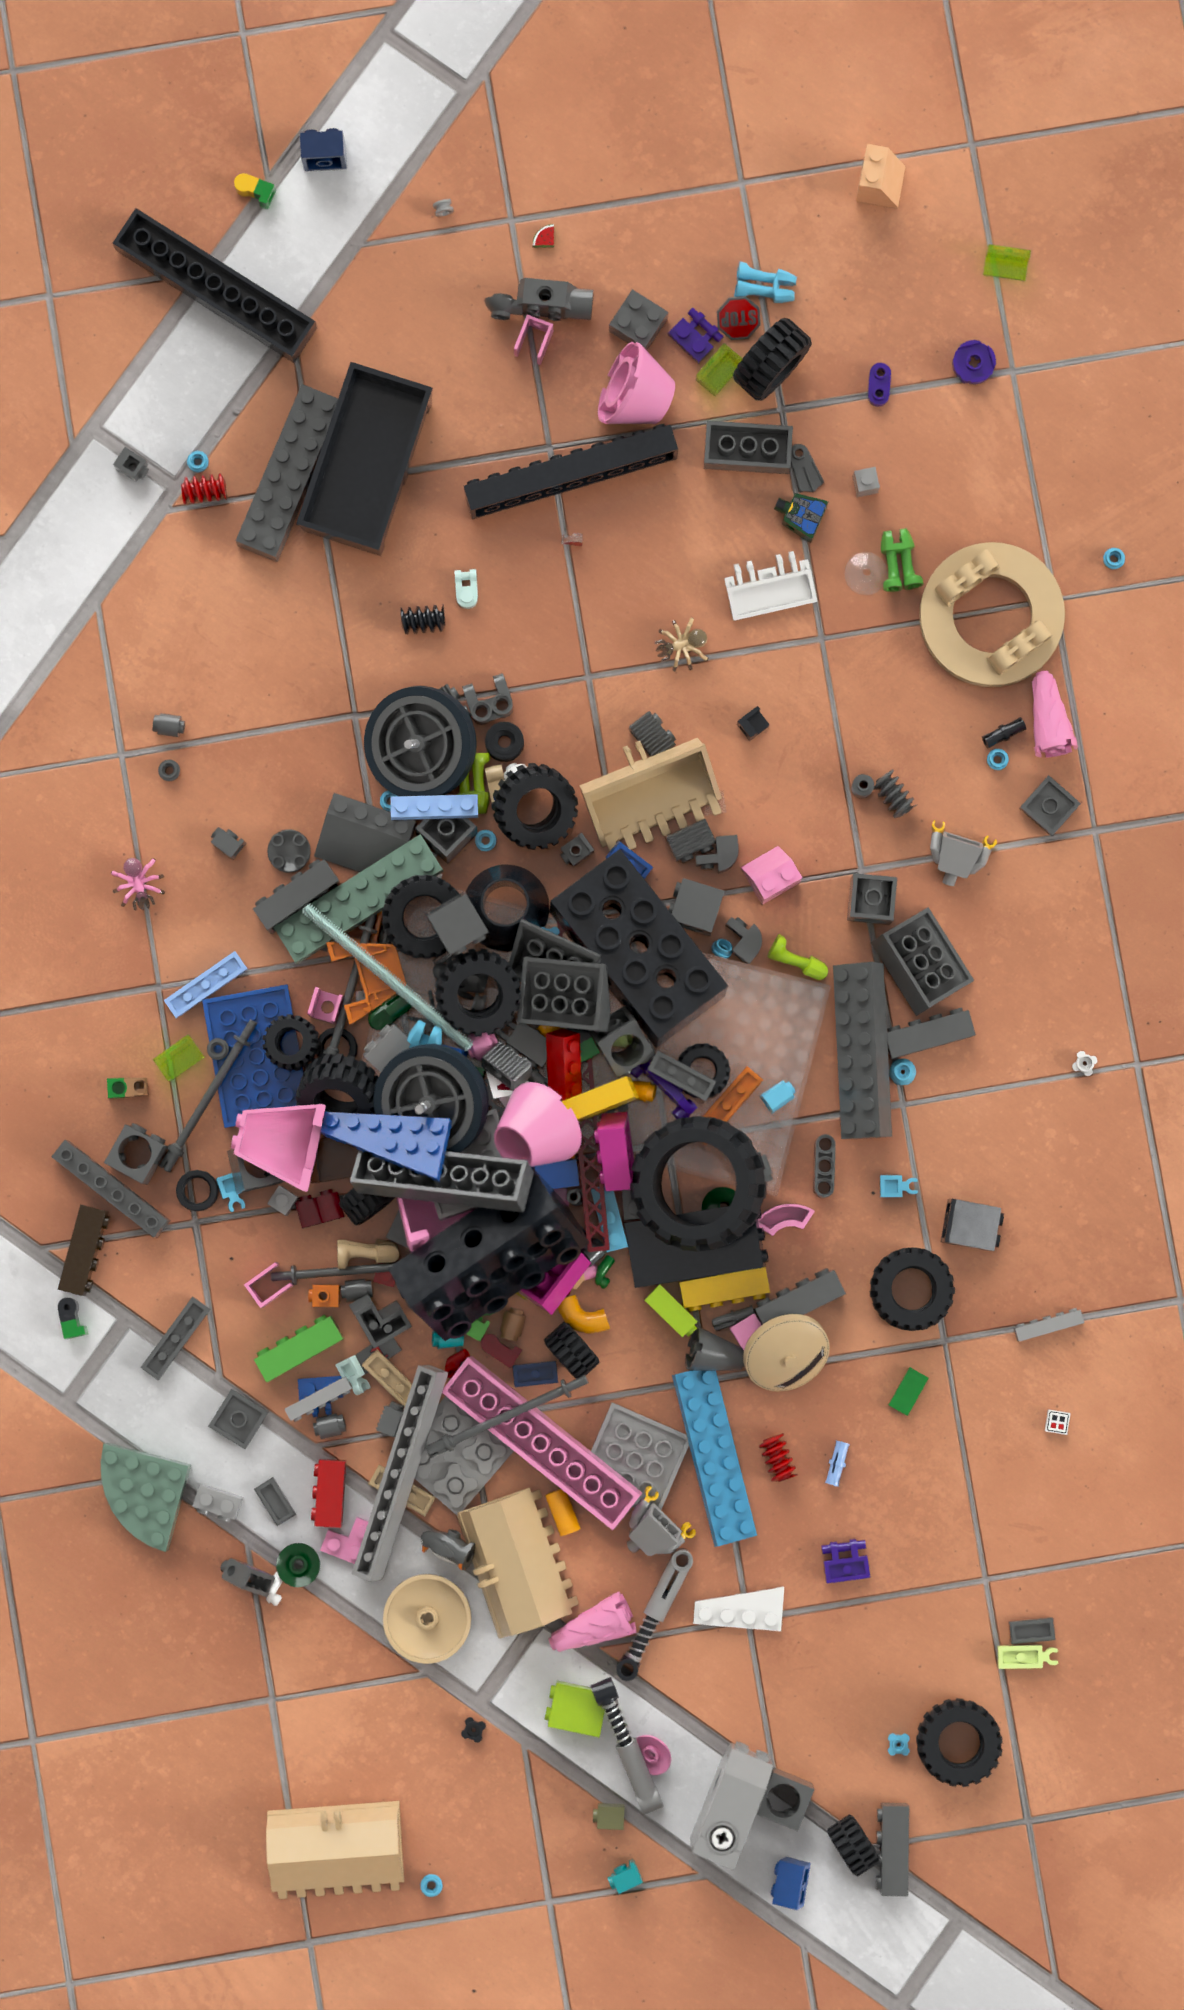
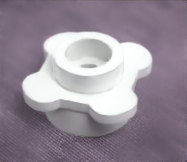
[1072,1051,1097,1076]

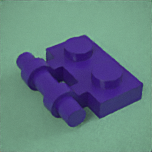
[668,308,724,364]
[821,1539,870,1583]

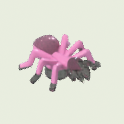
[111,858,165,911]

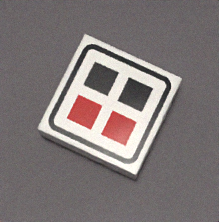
[1045,1409,1070,1435]

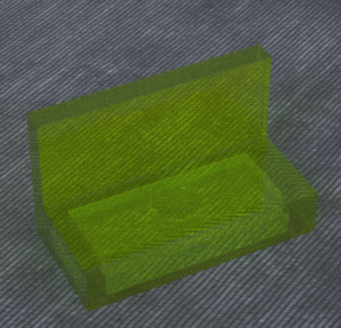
[983,244,1031,281]

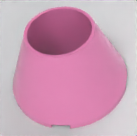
[598,342,675,424]
[494,1082,581,1167]

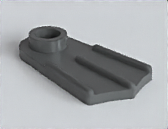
[791,444,824,492]

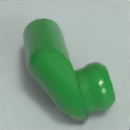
[595,1255,615,1289]

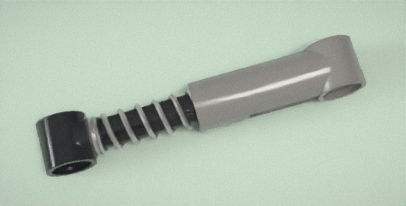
[616,1548,693,1681]
[590,1677,664,1815]

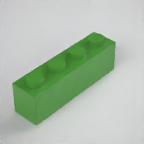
[254,1315,345,1383]

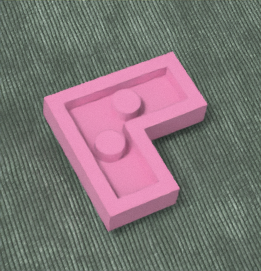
[320,1517,368,1564]

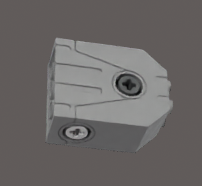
[690,1741,773,1870]

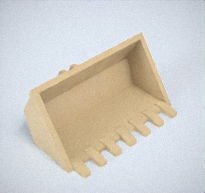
[580,738,722,851]
[457,1488,578,1638]
[266,1801,404,1899]

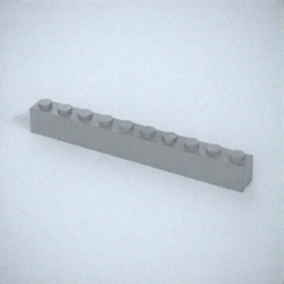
[352,1365,448,1582]

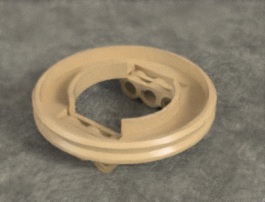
[919,542,1065,687]

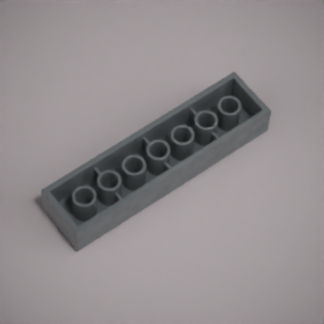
[236,384,338,562]
[833,962,892,1139]
[350,1150,534,1212]

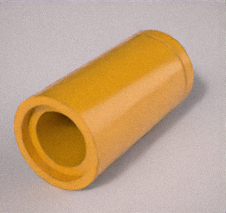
[545,1489,581,1537]

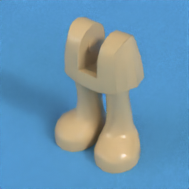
[337,1239,399,1269]

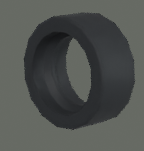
[317,1027,358,1058]
[176,1170,219,1211]

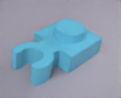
[216,1173,245,1212]
[880,1175,918,1197]

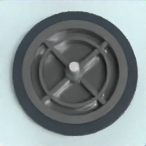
[364,686,477,796]
[374,1044,489,1153]

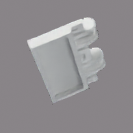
[724,551,817,621]

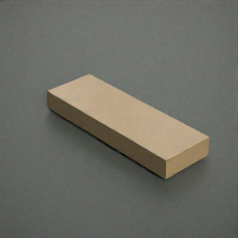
[362,1349,412,1408]
[368,1465,436,1516]

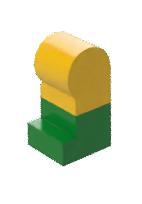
[234,173,276,209]

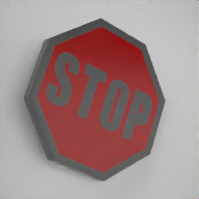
[717,296,760,340]

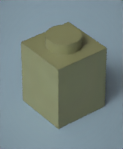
[593,1803,625,1830]

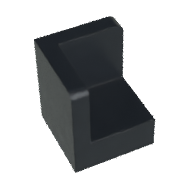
[737,706,769,741]

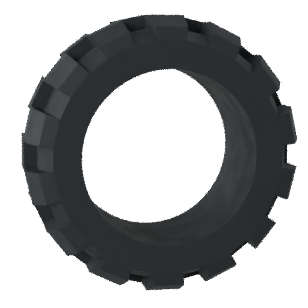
[630,1116,767,1252]

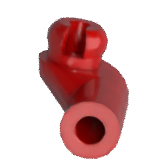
[444,1348,470,1378]

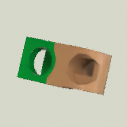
[107,1078,148,1099]

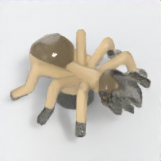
[655,618,708,672]

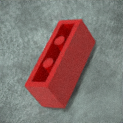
[546,1029,582,1101]
[311,1459,347,1528]

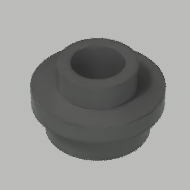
[158,760,180,781]
[207,1038,229,1060]

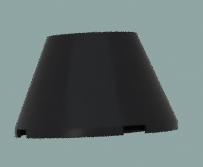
[465,864,550,951]

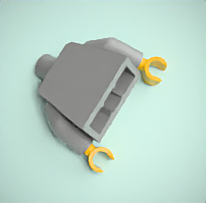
[930,820,997,886]
[627,1486,696,1556]

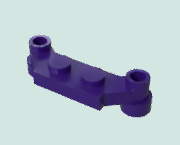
[630,1061,698,1119]

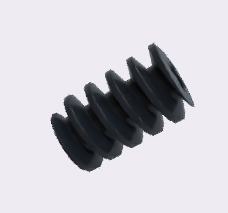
[401,604,445,635]

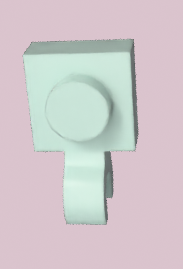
[336,1355,371,1396]

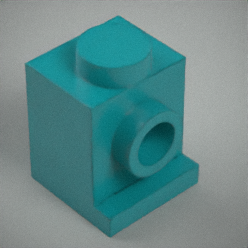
[607,1859,643,1894]

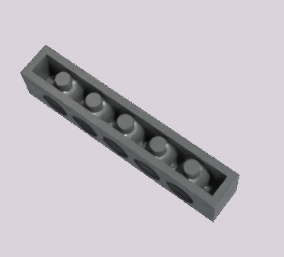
[51,1140,171,1238]

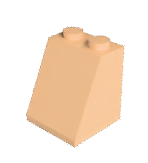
[856,144,905,209]

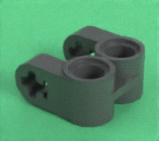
[462,673,513,725]

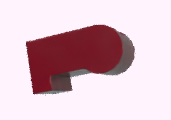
[481,1334,522,1368]

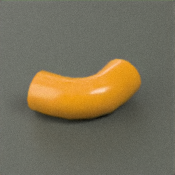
[558,1294,610,1334]

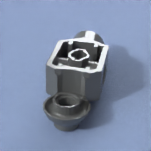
[484,278,594,321]

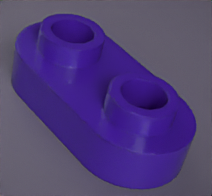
[868,363,891,407]

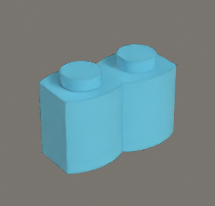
[760,1080,796,1114]

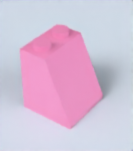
[741,846,802,905]

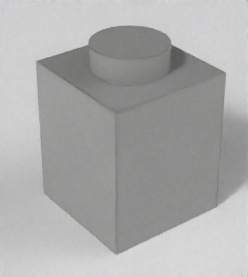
[853,467,880,497]
[267,1185,299,1216]

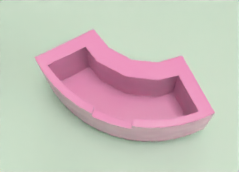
[758,1204,815,1236]

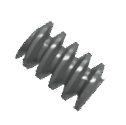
[874,769,918,818]

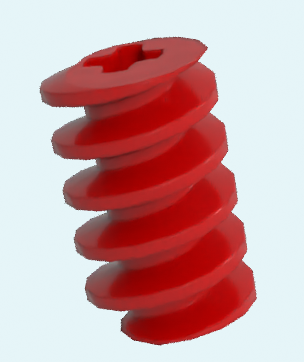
[181,473,227,505]
[759,1433,798,1482]

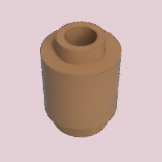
[500,1307,526,1341]

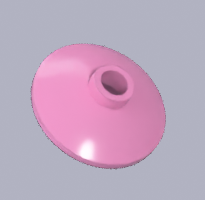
[636,1735,671,1775]

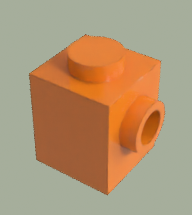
[308,1285,340,1307]

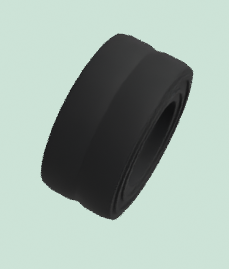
[485,722,524,762]

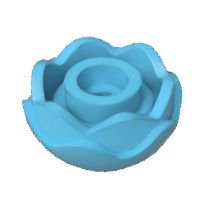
[889,1059,916,1086]

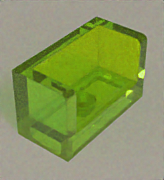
[696,343,743,396]
[153,1034,205,1082]

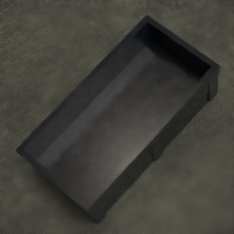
[296,362,433,556]

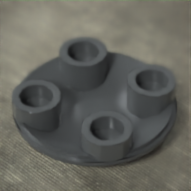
[267,829,311,873]

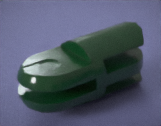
[368,993,412,1030]

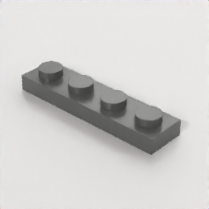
[140,1296,211,1380]

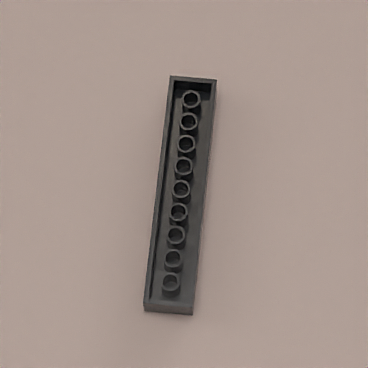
[112,208,317,363]
[464,424,678,520]

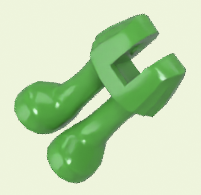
[881,528,924,592]

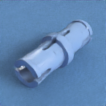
[825,1440,850,1487]

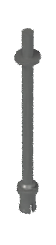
[323,914,377,1056]
[158,1019,258,1172]
[271,1262,397,1285]
[426,1375,589,1458]

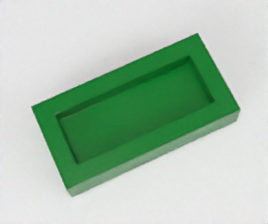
[888,1367,929,1416]

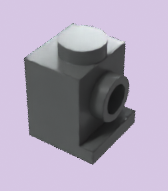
[113,447,149,482]
[211,827,246,860]
[560,833,594,867]

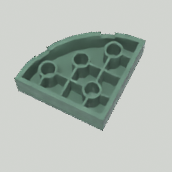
[101,1443,191,1552]

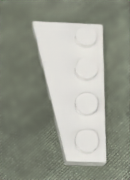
[693,1586,784,1631]

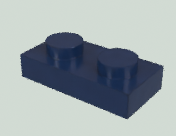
[513,1361,558,1387]

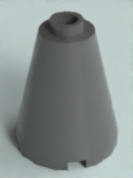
[685,1327,744,1371]

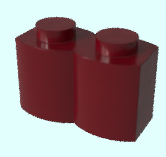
[295,1189,345,1229]

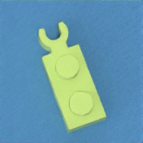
[997,1645,1058,1669]

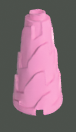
[1032,671,1078,758]
[549,1592,637,1652]

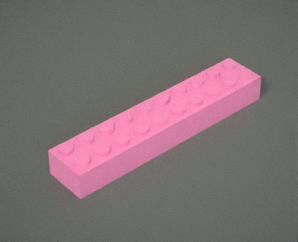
[442,1356,642,1530]

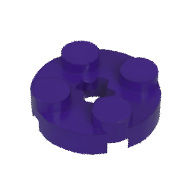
[952,340,996,384]

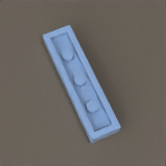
[391,794,478,820]
[164,951,248,1019]

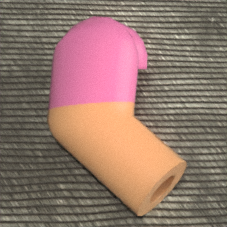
[573,1264,597,1289]

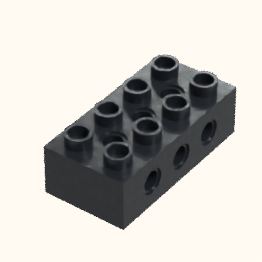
[549,849,728,1048]
[388,1169,590,1341]

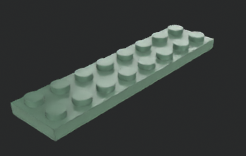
[274,834,444,964]

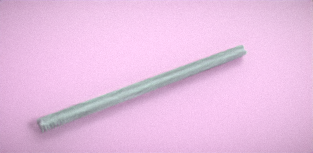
[302,903,473,1051]

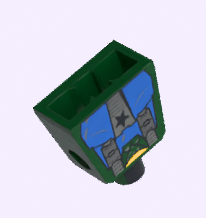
[774,493,828,543]

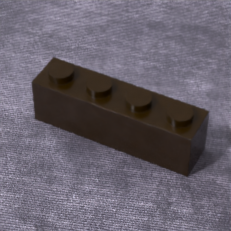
[57,1205,111,1296]

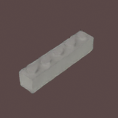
[1014,1308,1084,1342]
[285,1377,352,1422]

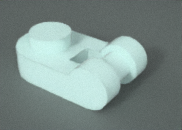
[455,569,478,609]

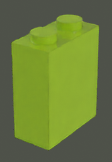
[644,1284,698,1337]
[544,1680,605,1738]

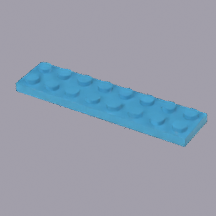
[672,1370,757,1547]

